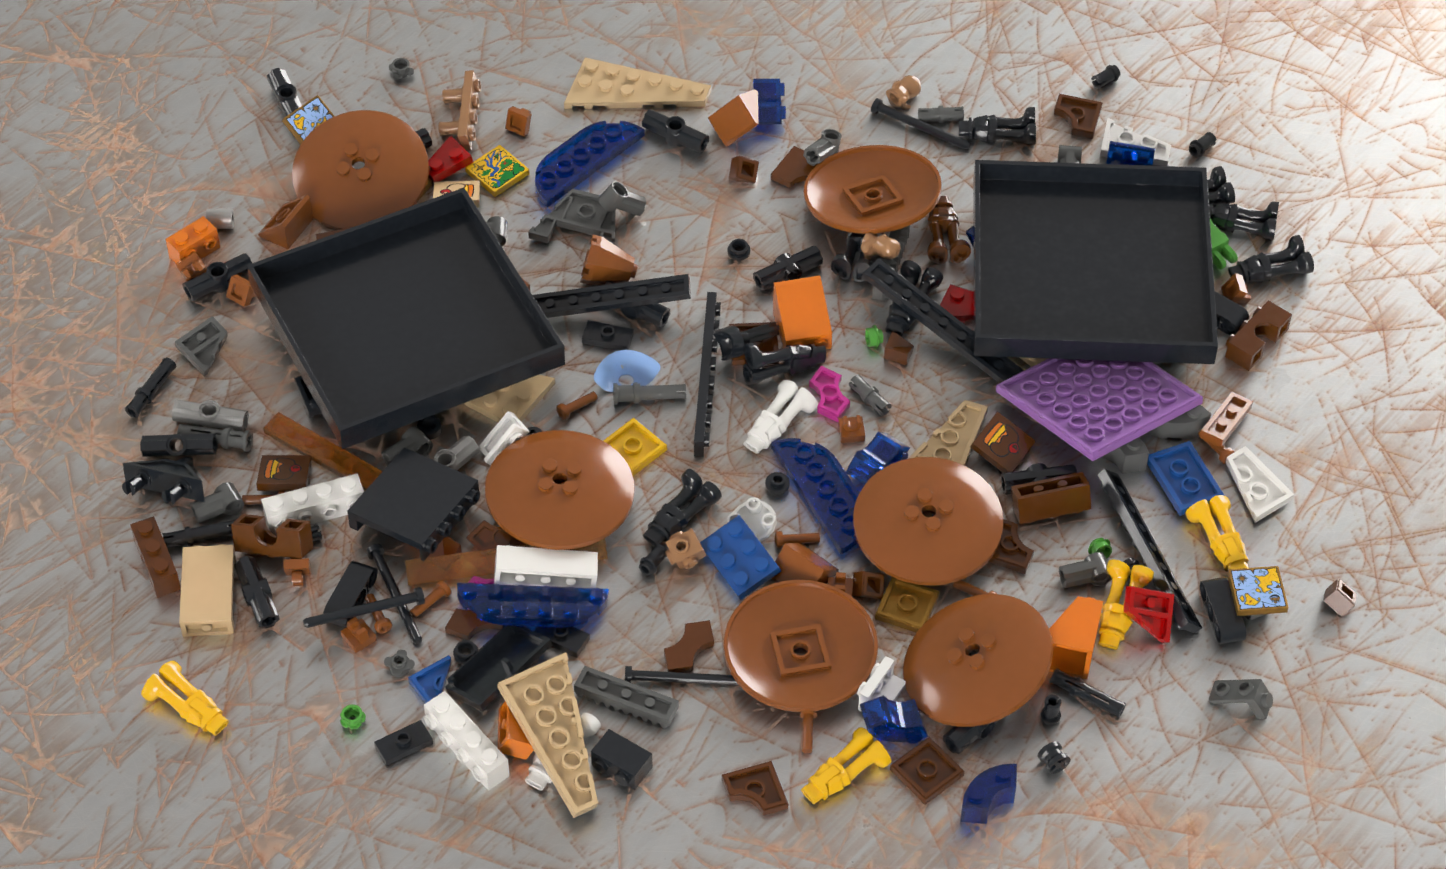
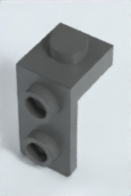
[1209,679,1273,719]

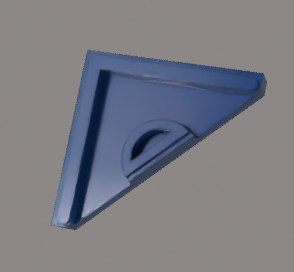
[408,655,451,704]

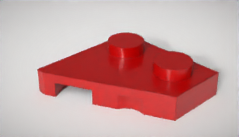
[428,136,474,182]
[940,284,974,322]
[1123,586,1174,643]

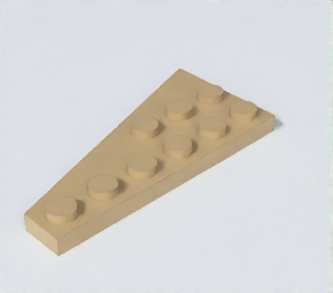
[564,57,711,109]
[463,375,555,423]
[908,400,988,517]
[497,652,598,818]

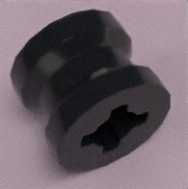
[1037,741,1071,774]

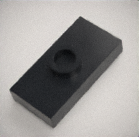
[582,320,634,350]
[534,614,590,658]
[374,720,433,766]

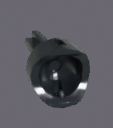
[713,322,780,361]

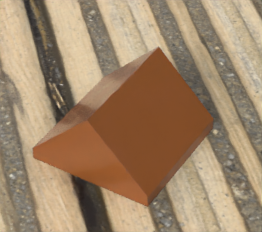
[708,89,759,147]
[258,194,313,249]
[771,543,839,584]

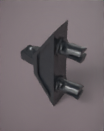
[122,457,205,505]

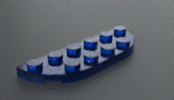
[535,121,645,207]
[771,438,859,555]
[457,583,609,627]

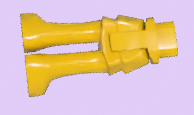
[1185,495,1249,571]
[1098,559,1154,650]
[141,660,229,736]
[801,727,891,804]

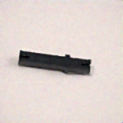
[125,357,177,418]
[162,519,237,549]
[1050,668,1126,718]

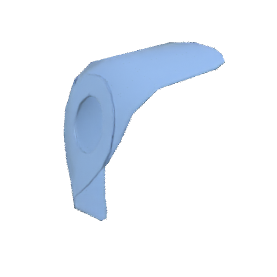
[594,350,661,392]

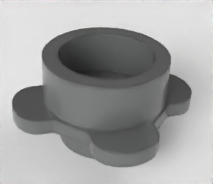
[389,58,414,79]
[384,650,415,677]

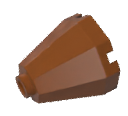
[580,234,638,285]

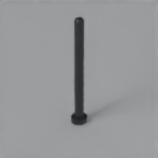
[871,98,971,150]
[366,543,422,644]
[303,587,425,628]
[625,666,739,686]

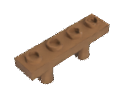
[438,70,481,151]

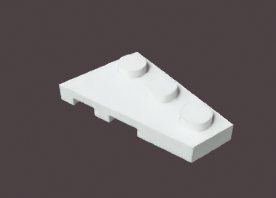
[1100,118,1171,166]
[1226,446,1294,523]

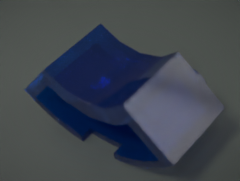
[753,78,786,125]
[845,432,910,485]
[860,695,928,744]
[960,764,1017,824]

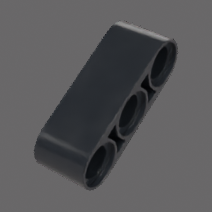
[1215,291,1249,335]
[323,560,378,628]
[1200,577,1246,644]

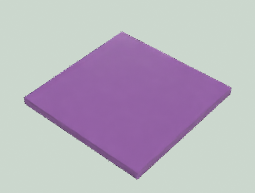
[996,359,1203,461]

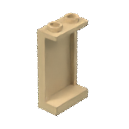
[179,544,236,637]

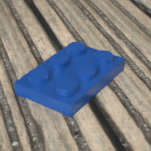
[1147,441,1225,516]
[700,515,781,600]

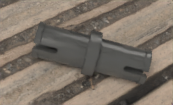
[918,105,964,123]
[849,374,892,416]

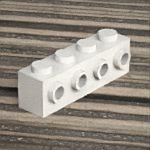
[261,473,364,534]
[494,545,598,592]
[423,691,510,791]

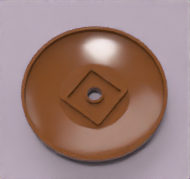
[292,110,429,230]
[804,145,942,234]
[485,430,635,550]
[853,457,1003,586]
[724,580,878,712]
[903,594,1053,727]

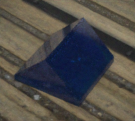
[1106,141,1155,166]

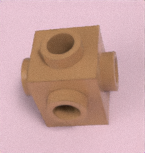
[665,528,707,570]

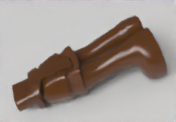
[927,196,971,264]

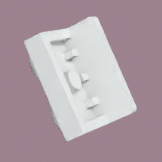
[479,411,530,465]
[857,656,906,721]

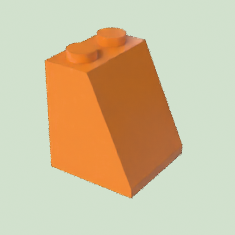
[773,275,832,349]
[1049,596,1103,680]

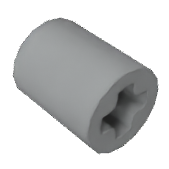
[206,208,234,229]

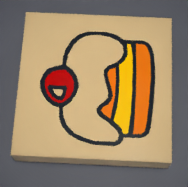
[433,181,480,208]

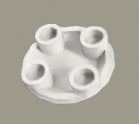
[727,497,777,542]

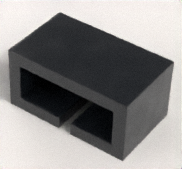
[591,729,653,790]

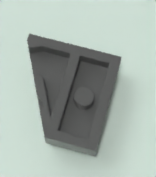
[175,316,228,377]

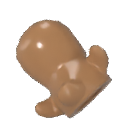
[886,75,921,110]
[861,233,901,260]

